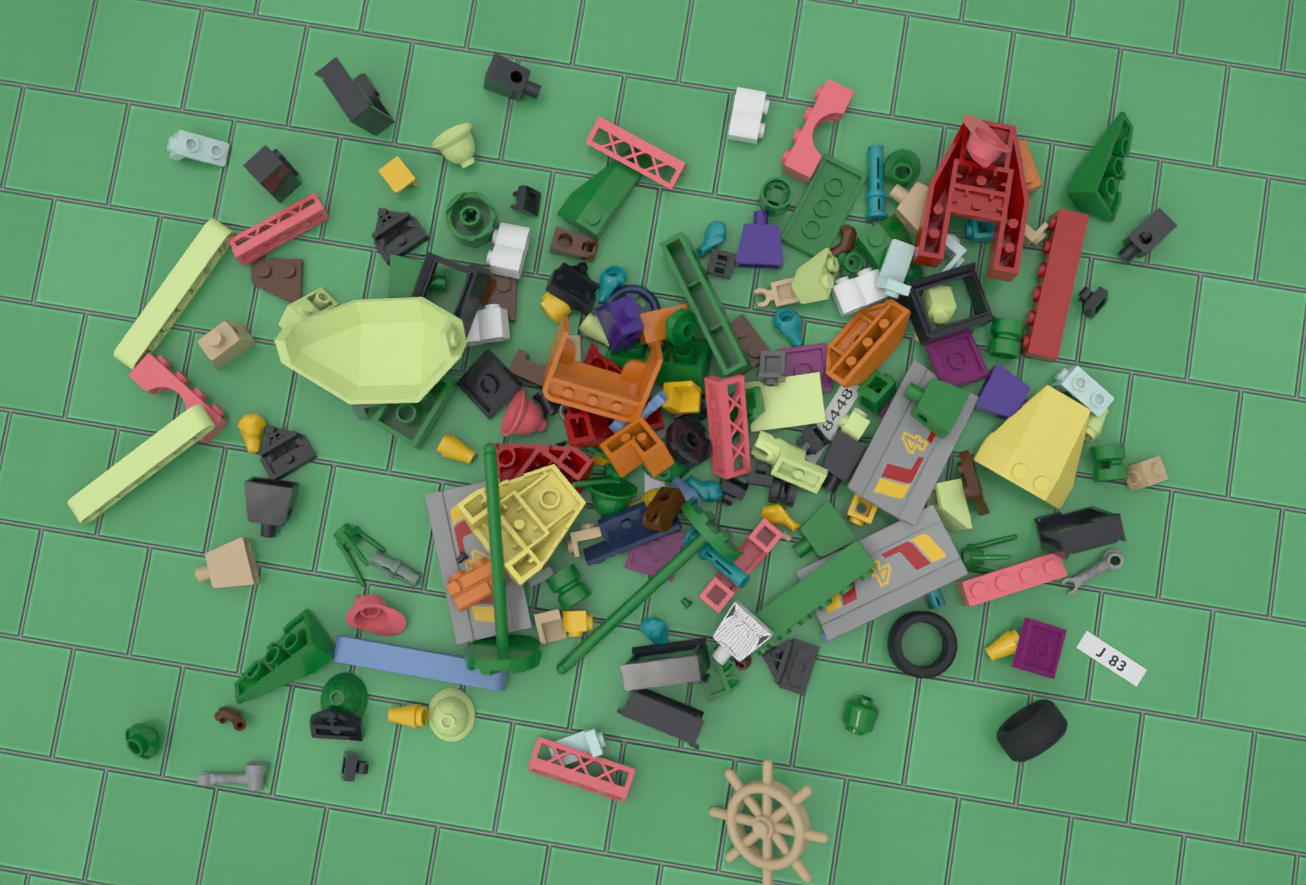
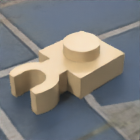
[754,277,800,308]

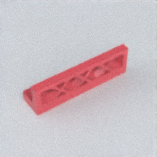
[585,116,688,190]
[228,192,330,266]
[704,374,751,479]
[528,737,636,803]

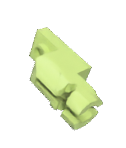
[750,430,828,494]

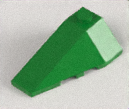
[1067,112,1134,222]
[557,148,652,242]
[855,215,923,318]
[604,338,712,393]
[234,609,333,704]

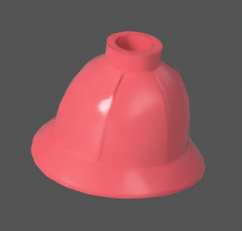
[501,389,547,436]

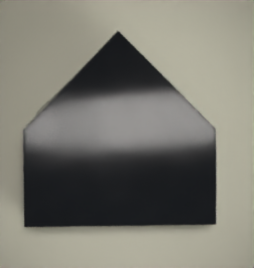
[372,208,430,265]
[545,262,600,316]
[258,425,318,480]
[762,639,820,696]
[309,708,365,741]

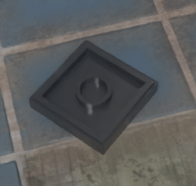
[456,349,523,420]

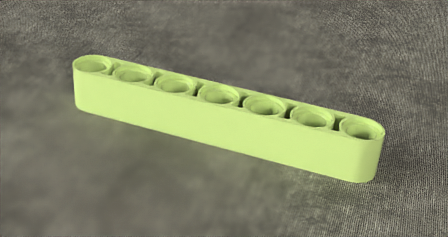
[114,218,235,370]
[67,404,215,524]

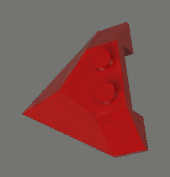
[564,342,665,449]
[487,442,595,494]

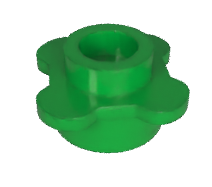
[837,249,864,277]

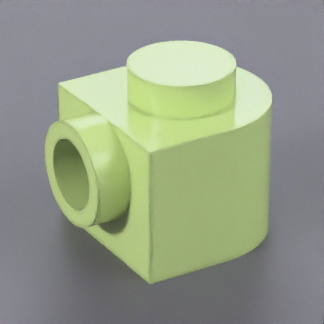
[838,408,870,442]

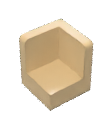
[534,608,567,644]

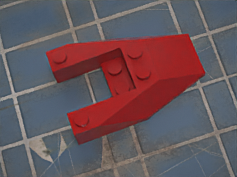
[912,119,1029,282]

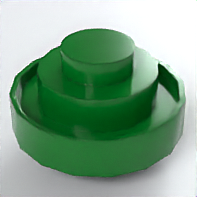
[884,149,921,186]
[665,308,697,346]
[125,723,160,760]

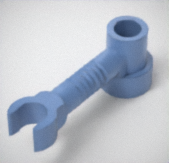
[608,391,668,434]

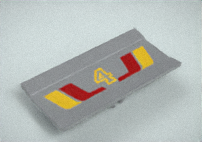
[847,360,979,526]
[425,478,532,645]
[796,505,968,641]

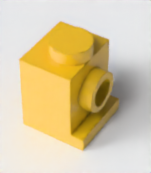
[845,493,878,527]

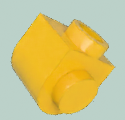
[540,292,572,325]
[562,609,594,637]

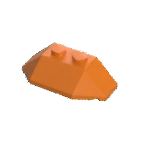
[826,299,911,388]

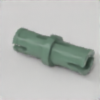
[370,550,422,588]

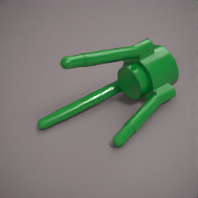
[572,446,627,487]
[333,523,386,587]
[961,534,1017,573]

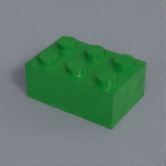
[371,376,458,450]

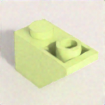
[791,248,839,304]
[914,285,957,341]
[278,287,338,328]
[926,479,972,532]

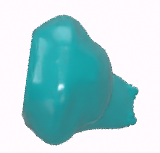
[696,221,726,256]
[597,265,627,303]
[773,307,802,347]
[685,475,725,503]
[640,617,668,655]

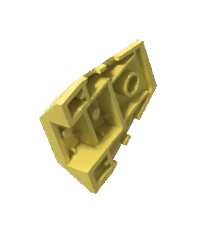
[973,385,1091,510]
[456,464,586,586]

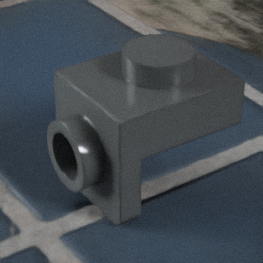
[757,351,787,387]

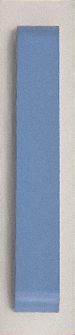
[332,635,508,691]

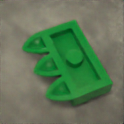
[689,644,742,702]

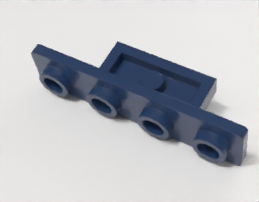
[583,501,682,566]

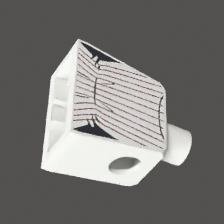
[712,600,774,665]

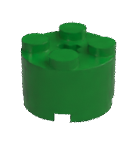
[446,192,499,248]

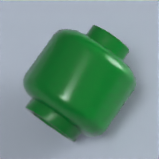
[842,695,879,736]

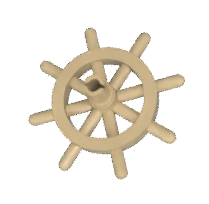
[709,759,829,885]

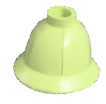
[431,123,475,168]
[428,688,475,742]

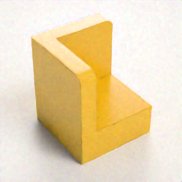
[378,156,419,194]
[662,381,702,414]

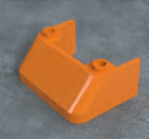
[543,313,663,423]

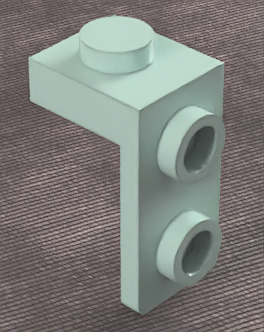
[167,130,229,167]
[942,233,967,286]
[875,239,915,299]
[1051,365,1114,417]
[549,726,607,765]

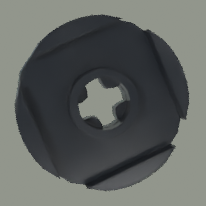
[665,416,712,468]

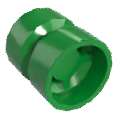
[759,177,793,217]
[987,318,1025,360]
[1090,443,1128,482]
[546,564,592,611]

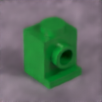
[857,370,897,416]

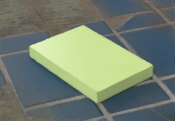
[745,372,826,432]

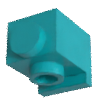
[964,218,994,244]

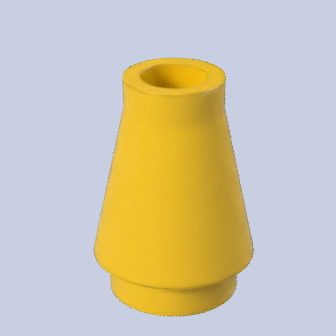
[436,433,475,465]
[985,629,1020,661]
[388,704,428,729]

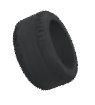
[887,611,958,679]
[996,699,1068,762]

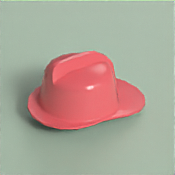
[963,115,1010,167]
[346,594,407,636]

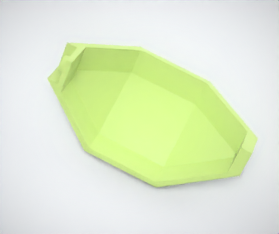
[275,297,467,405]

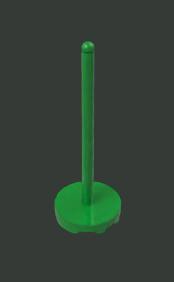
[464,443,542,675]
[556,496,745,675]

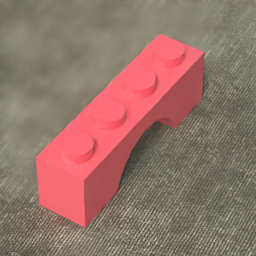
[781,79,854,184]
[128,353,229,443]
[698,518,784,613]
[956,552,1067,607]

